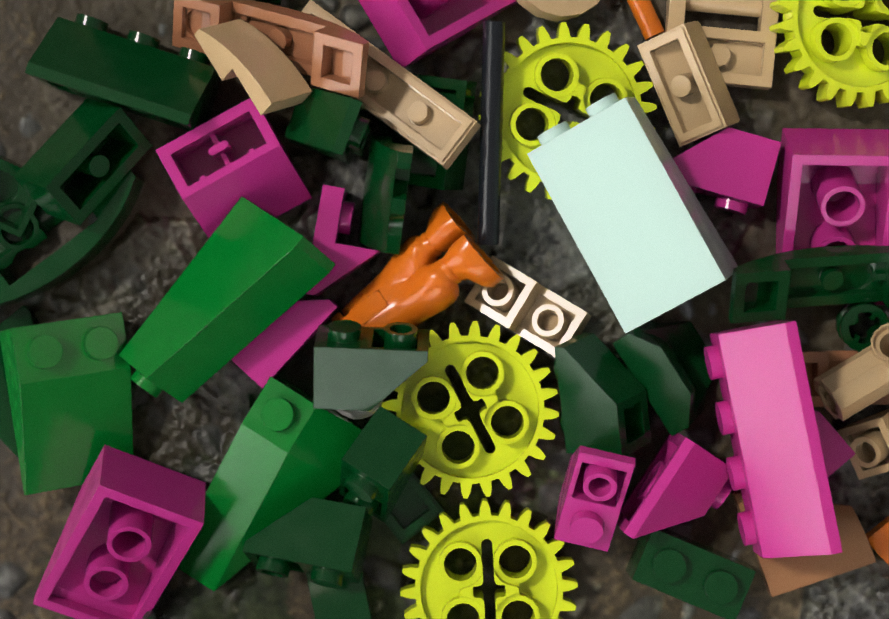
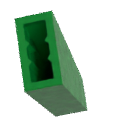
[119,197,336,403]

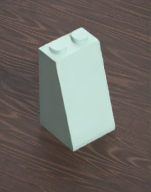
[527,93,738,334]

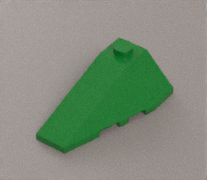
[178,376,363,592]

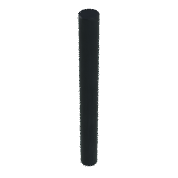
[477,21,505,245]

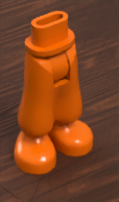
[331,201,504,327]

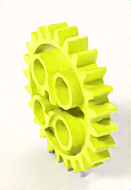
[769,0,889,109]
[478,22,657,200]
[381,321,559,499]
[400,498,578,619]

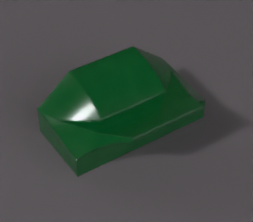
[612,321,713,436]

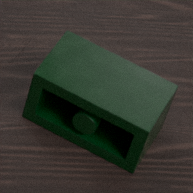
[13,98,152,226]
[626,528,756,619]

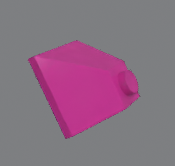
[617,433,732,539]

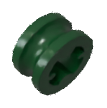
[835,302,889,352]

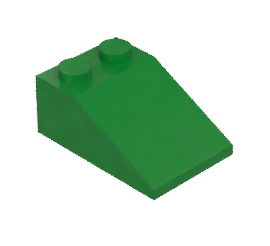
[0,312,133,495]

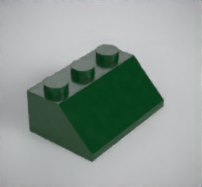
[25,13,221,131]

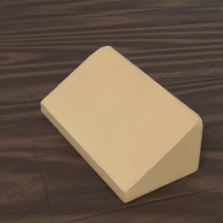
[637,21,740,147]

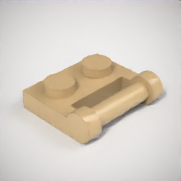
[665,0,779,90]

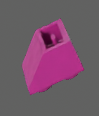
[155,98,312,238]

